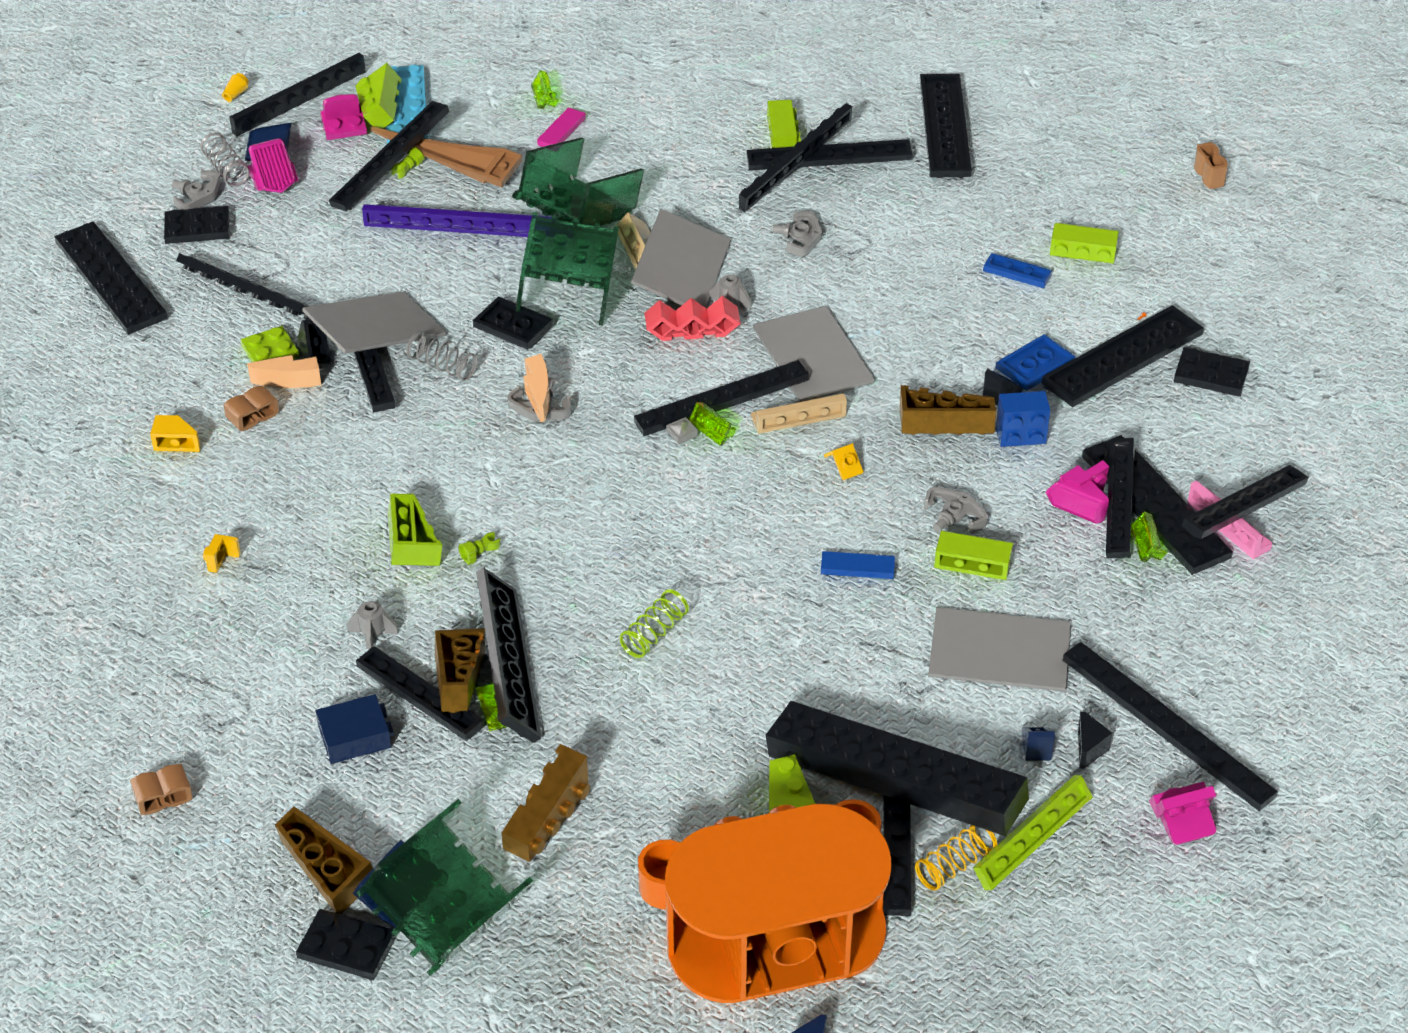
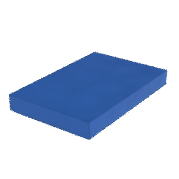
[995,334,1076,391]

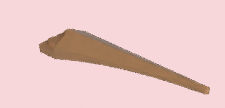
[371,126,522,188]

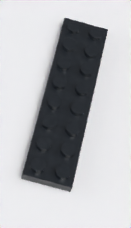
[920,74,972,178]
[54,221,168,335]
[1041,305,1204,408]
[1082,435,1233,575]
[476,567,541,743]

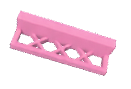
[1187,480,1272,559]

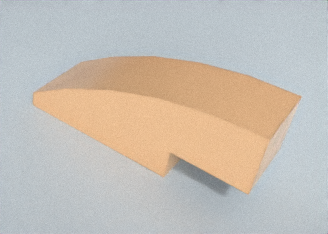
[523,354,550,422]
[247,355,321,388]

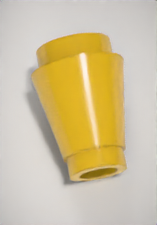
[222,73,249,102]

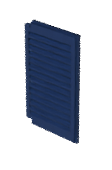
[245,123,292,161]

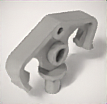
[172,169,221,210]
[772,211,822,257]
[507,378,571,422]
[924,487,988,534]

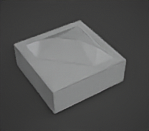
[666,417,698,445]

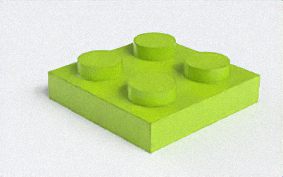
[240,326,299,362]

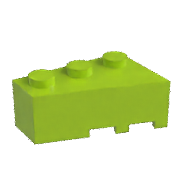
[355,63,401,129]
[388,493,442,566]
[769,755,815,812]

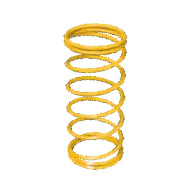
[915,825,997,891]

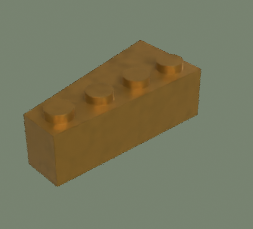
[899,385,996,435]
[435,628,485,713]
[501,744,590,862]
[275,806,373,914]

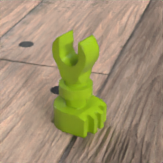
[391,147,425,179]
[458,532,500,565]

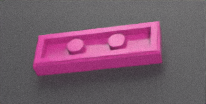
[537,107,586,151]

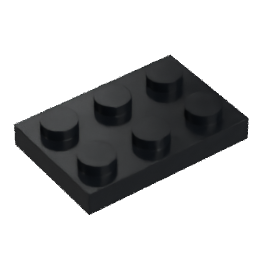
[164,206,230,244]
[473,296,553,350]
[1174,347,1250,397]
[296,908,397,980]

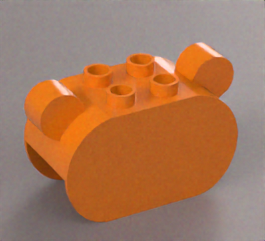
[638,799,891,1003]

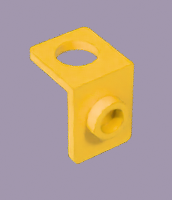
[824,443,863,480]

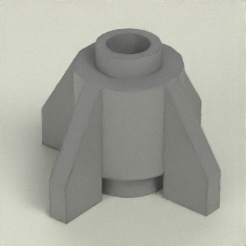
[710,275,751,309]
[347,601,398,649]

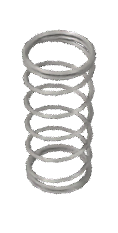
[200,132,249,186]
[406,331,477,381]

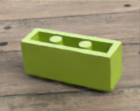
[767,100,801,148]
[1050,223,1119,264]
[934,531,1013,580]

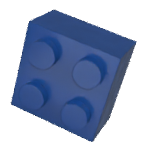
[996,391,1050,447]

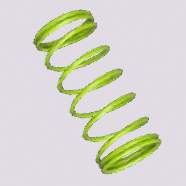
[619,589,689,658]

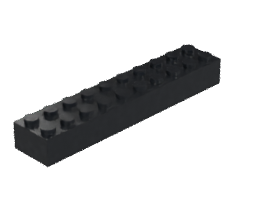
[765,701,1029,836]

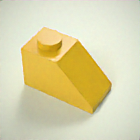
[150,415,201,452]

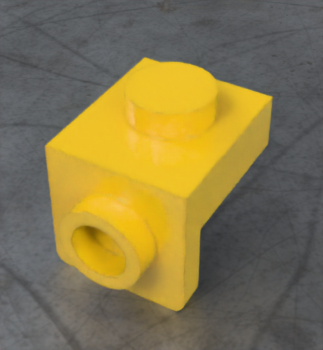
[203,534,241,573]

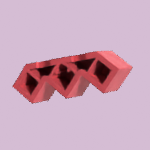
[645,296,741,341]

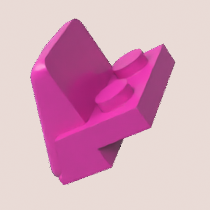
[320,94,367,141]
[247,138,299,193]
[1045,461,1109,524]
[1149,781,1216,845]

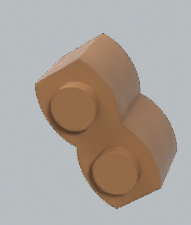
[1194,142,1228,189]
[223,386,279,431]
[130,764,193,815]

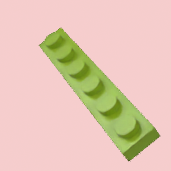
[973,775,1093,890]

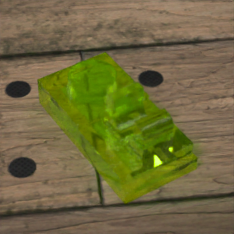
[531,70,559,109]
[689,402,736,446]
[1132,511,1167,563]
[476,684,507,732]

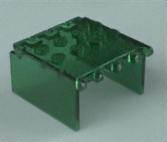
[512,137,644,233]
[516,212,619,326]
[356,799,533,977]

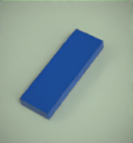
[983,253,1052,289]
[821,551,895,579]

